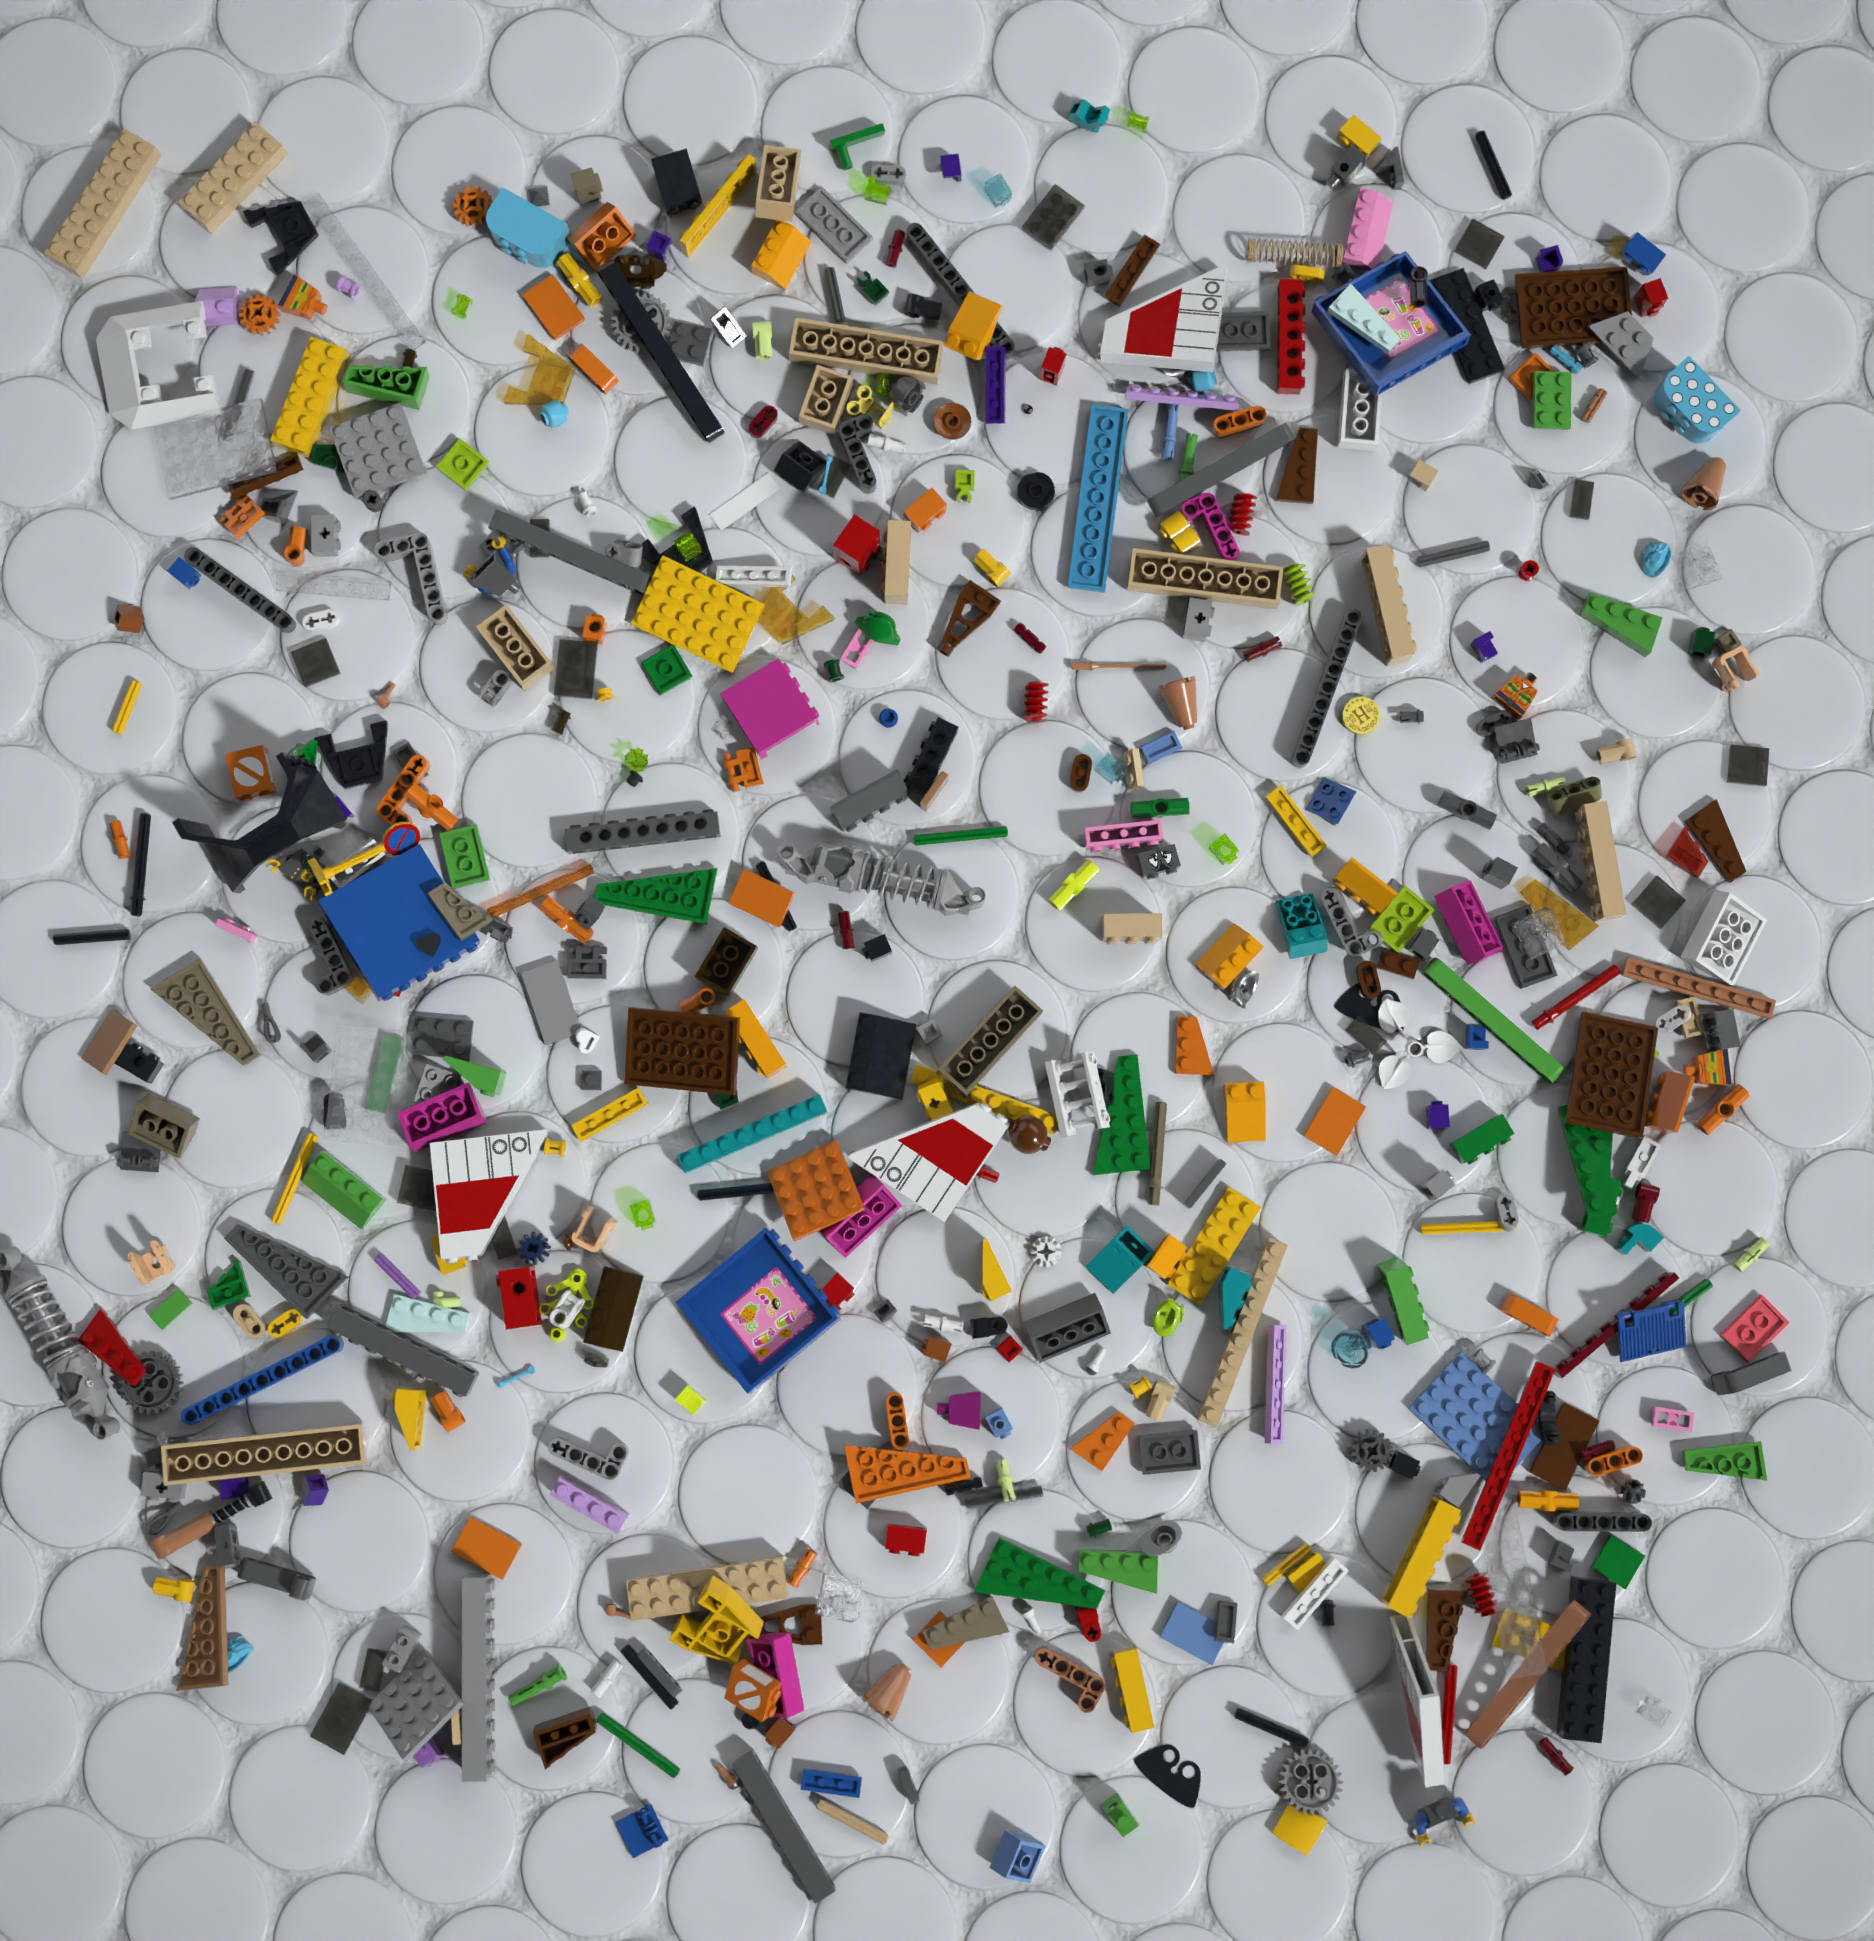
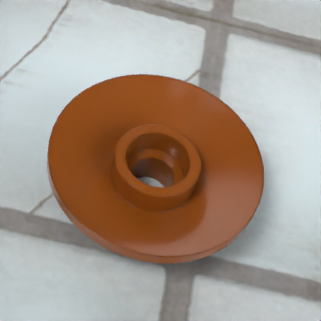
[934,403,971,440]

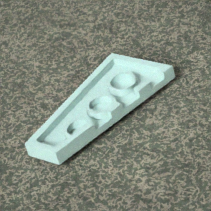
[385,1294,470,1332]

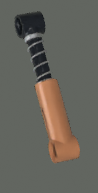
[150,1481,273,1560]

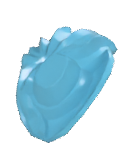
[1642,540,1672,578]
[227,1636,254,1673]

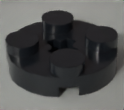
[1018,472,1055,511]

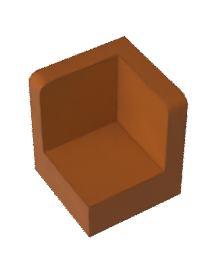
[113,604,145,633]

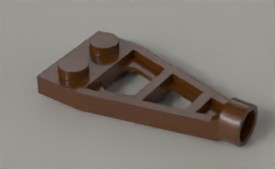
[937,580,1001,657]
[747,1603,822,1645]

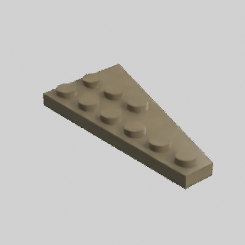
[151,958,261,1066]

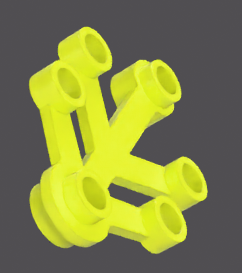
[539,1269,594,1342]

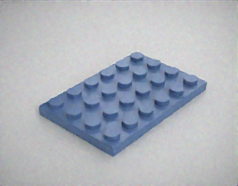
[1409,1351,1542,1481]

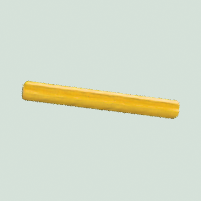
[271,1133,318,1224]
[1420,1221,1517,1235]

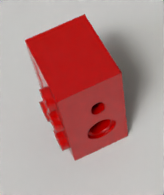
[833,514,881,576]
[496,1266,542,1330]

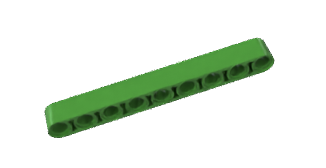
[1422,957,1565,1084]

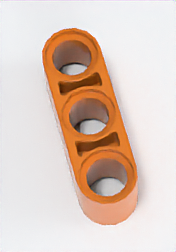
[568,343,619,394]
[1212,406,1267,438]
[1500,1293,1559,1337]
[886,1392,909,1450]
[1583,1445,1643,1475]

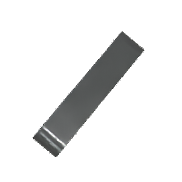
[1552,1512,1652,1532]

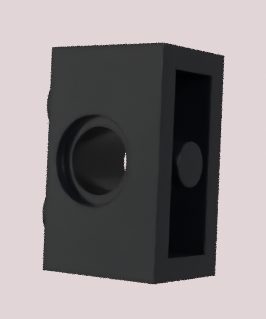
[115,1042,164,1084]

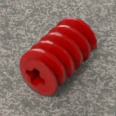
[1228,493,1257,536]
[1023,681,1049,723]
[1464,1572,1500,1617]

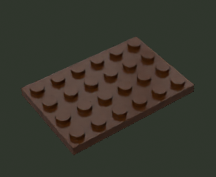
[1514,267,1632,349]
[625,1007,740,1095]
[1565,1012,1658,1139]

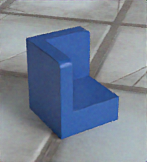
[1465,1025,1489,1050]

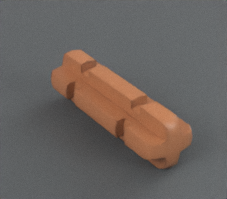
[1581,388,1607,423]

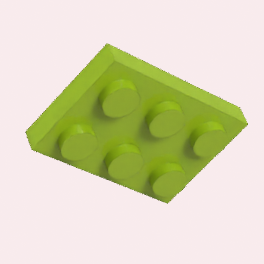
[1368,885,1435,954]

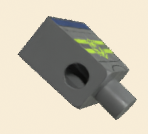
[1326,144,1366,190]

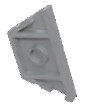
[1588,312,1654,378]

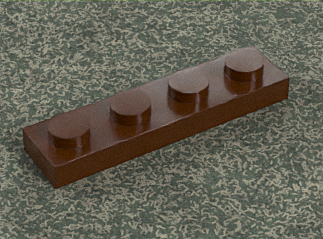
[1104,234,1160,307]
[228,453,304,499]

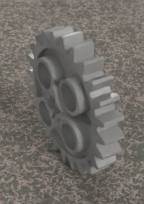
[611,292,672,354]
[1278,1749,1343,1816]

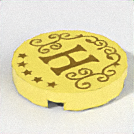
[1342,697,1380,735]

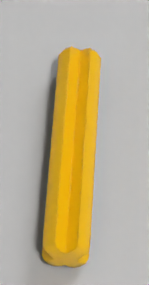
[112,680,142,735]
[1262,1543,1312,1586]

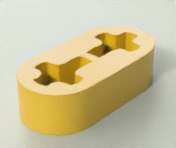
[1289,265,1325,283]
[268,1309,304,1338]

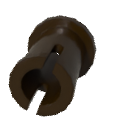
[402,349,417,368]
[551,709,571,735]

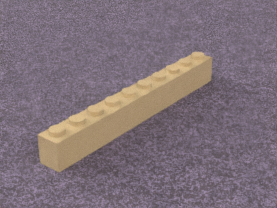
[1197,1238,1288,1428]

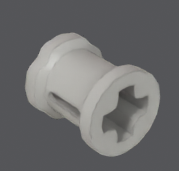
[1470,1348,1496,1374]

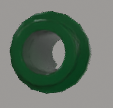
[1086,1518,1112,1538]

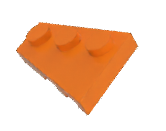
[1070,1411,1135,1471]

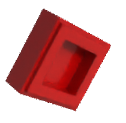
[996,1335,1023,1363]

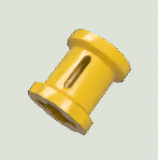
[544,1138,566,1157]
[1128,1374,1153,1399]

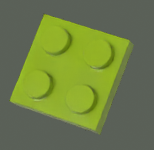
[436,438,490,491]

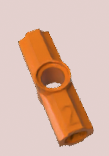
[403,781,458,831]
[539,896,595,944]
[1696,1084,1750,1135]

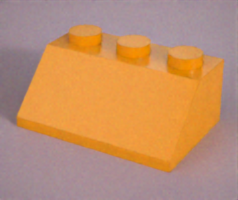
[751,220,812,290]
[1333,857,1397,916]
[1195,923,1264,991]

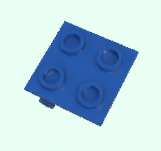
[1305,777,1356,826]
[616,1804,669,1858]

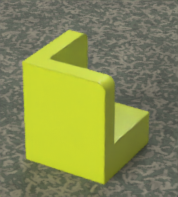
[675,1385,706,1414]

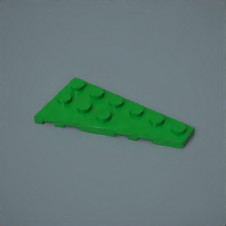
[974,1538,1106,1609]

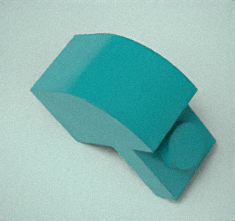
[1066,99,1111,132]
[1616,1224,1664,1255]

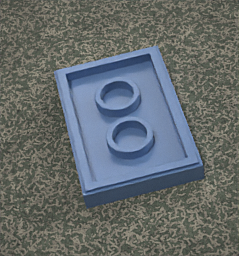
[1159,1601,1224,1665]

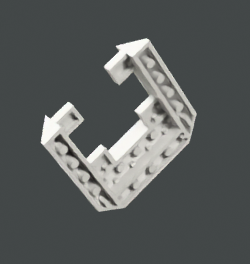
[96,301,223,430]

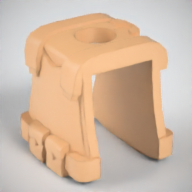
[1712,647,1761,693]
[571,1205,618,1252]
[127,1240,176,1285]

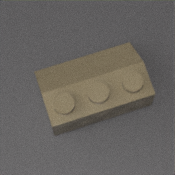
[128,1093,200,1159]

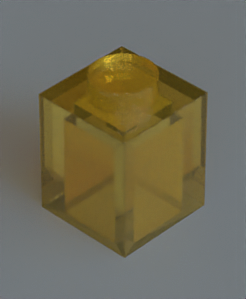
[347,975,373,1004]

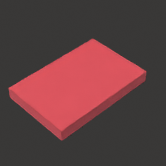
[1719,1294,1790,1363]

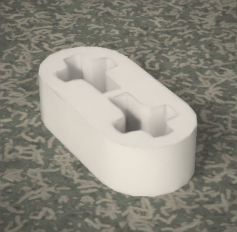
[302,609,340,633]
[1656,1005,1691,1033]

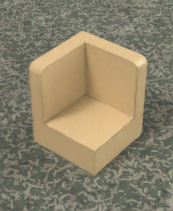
[1410,459,1438,492]

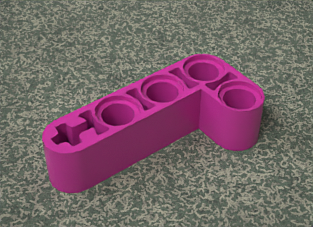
[1180,493,1239,561]

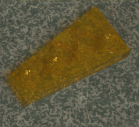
[1520,879,1599,951]

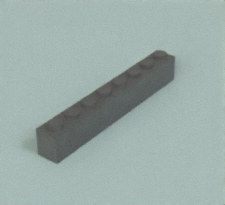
[326,1304,479,1397]
[731,1749,836,1904]

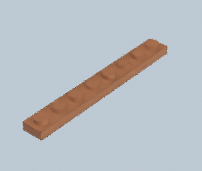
[1621,957,1776,1019]

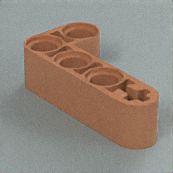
[1034,1646,1105,1713]

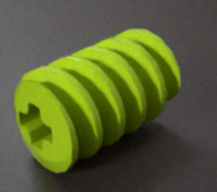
[1283,563,1316,606]

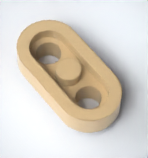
[233,1304,266,1339]

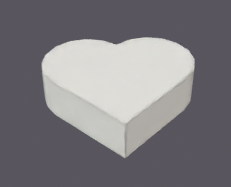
[575,1028,599,1054]

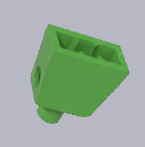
[1102,1792,1140,1837]

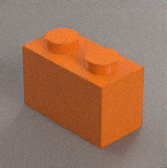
[903,488,947,533]

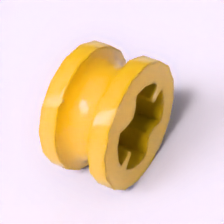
[595,688,614,702]

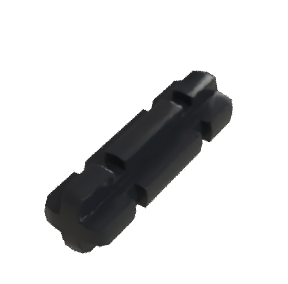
[944,1477,983,1496]

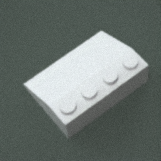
[1681,890,1767,987]

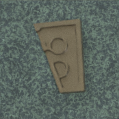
[427,883,493,942]

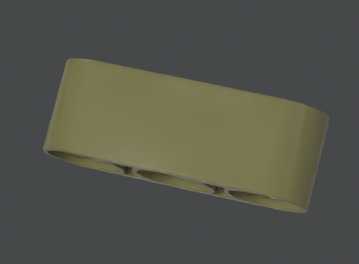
[1547,777,1602,815]

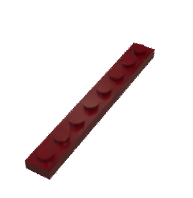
[1554,1272,1679,1378]

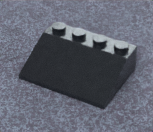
[845,1012,917,1100]

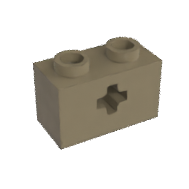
[571,167,603,205]

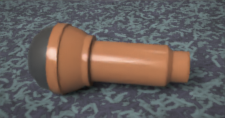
[715,1763,740,1790]

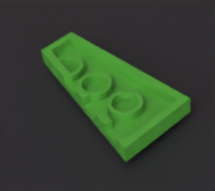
[1682,1441,1767,1481]

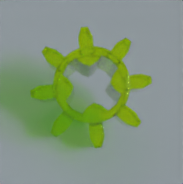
[625,748,648,772]

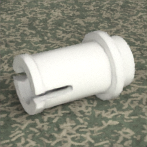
[578,491,597,517]

